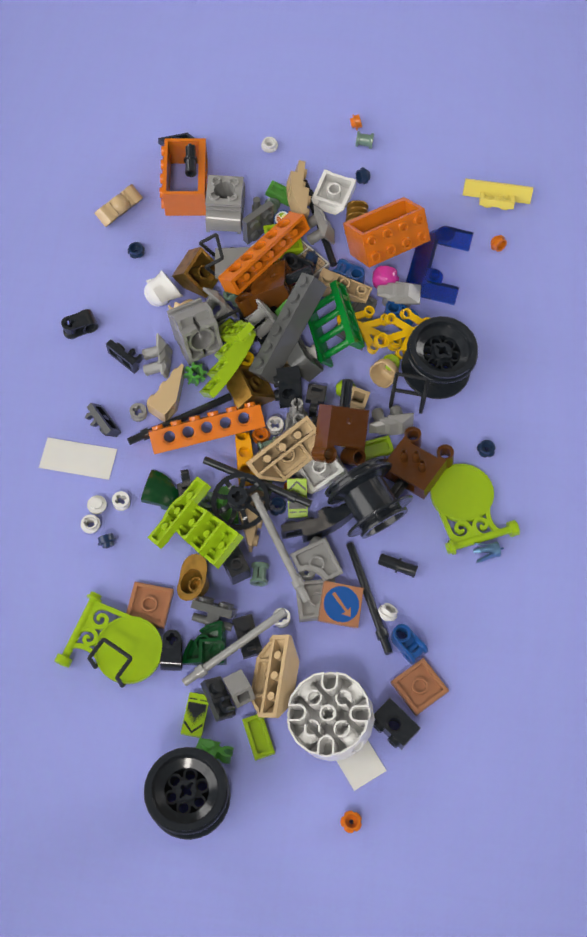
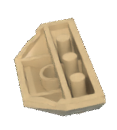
[246,416,316,482]
[251,635,299,718]

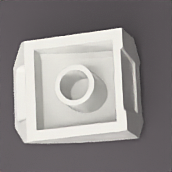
[311,169,356,215]
[294,455,348,494]

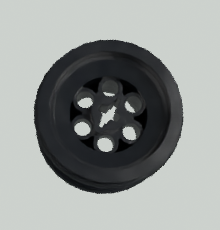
[401,316,478,399]
[324,456,413,539]
[144,747,231,840]

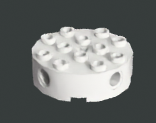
[287,672,375,761]

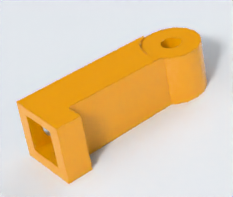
[235,432,255,486]

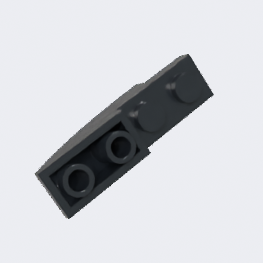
[281,503,354,543]

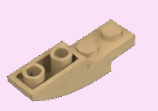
[286,160,311,219]

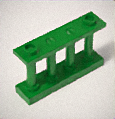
[308,280,365,367]

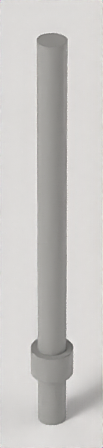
[251,492,311,603]
[182,608,288,686]

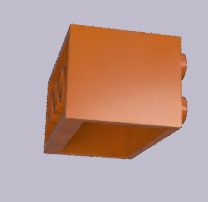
[159,138,208,216]
[343,197,431,268]

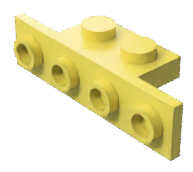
[462,178,534,210]

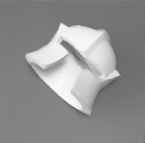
[144,270,183,307]

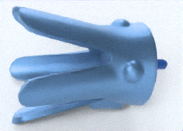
[473,542,504,563]

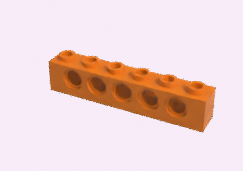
[218,212,310,295]
[148,401,266,454]

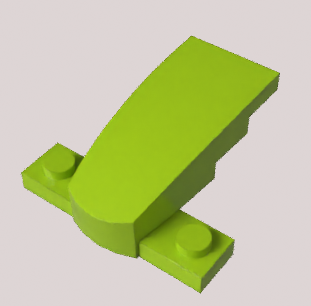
[199,320,256,398]
[147,477,244,569]

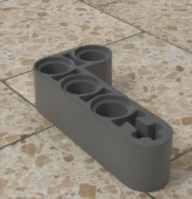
[287,336,324,382]

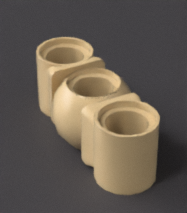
[94,184,143,227]

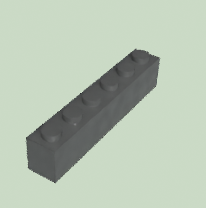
[249,273,327,384]

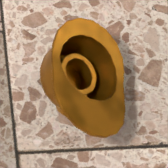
[177,554,209,601]

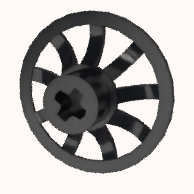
[211,472,270,530]

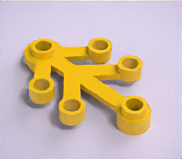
[337,306,402,354]
[373,308,430,360]

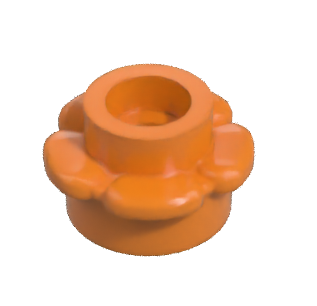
[350,114,362,130]
[491,235,507,252]
[252,427,270,444]
[340,811,362,833]

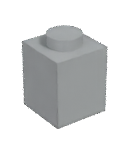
[223,669,256,708]

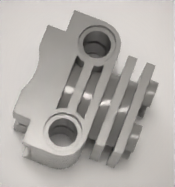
[205,175,245,234]
[167,298,223,366]

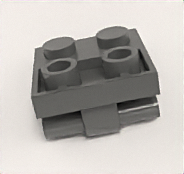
[242,197,274,245]
[191,596,238,632]

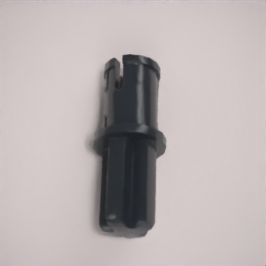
[184,143,198,177]
[378,554,418,578]

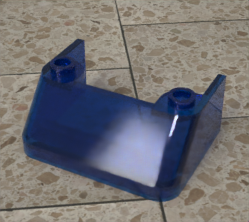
[406,226,474,306]

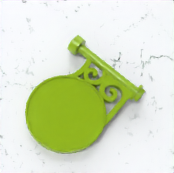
[430,464,520,555]
[54,591,162,684]

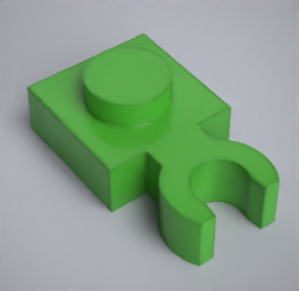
[196,737,234,764]

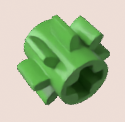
[183,362,207,386]

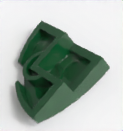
[141,470,179,510]
[182,621,227,666]

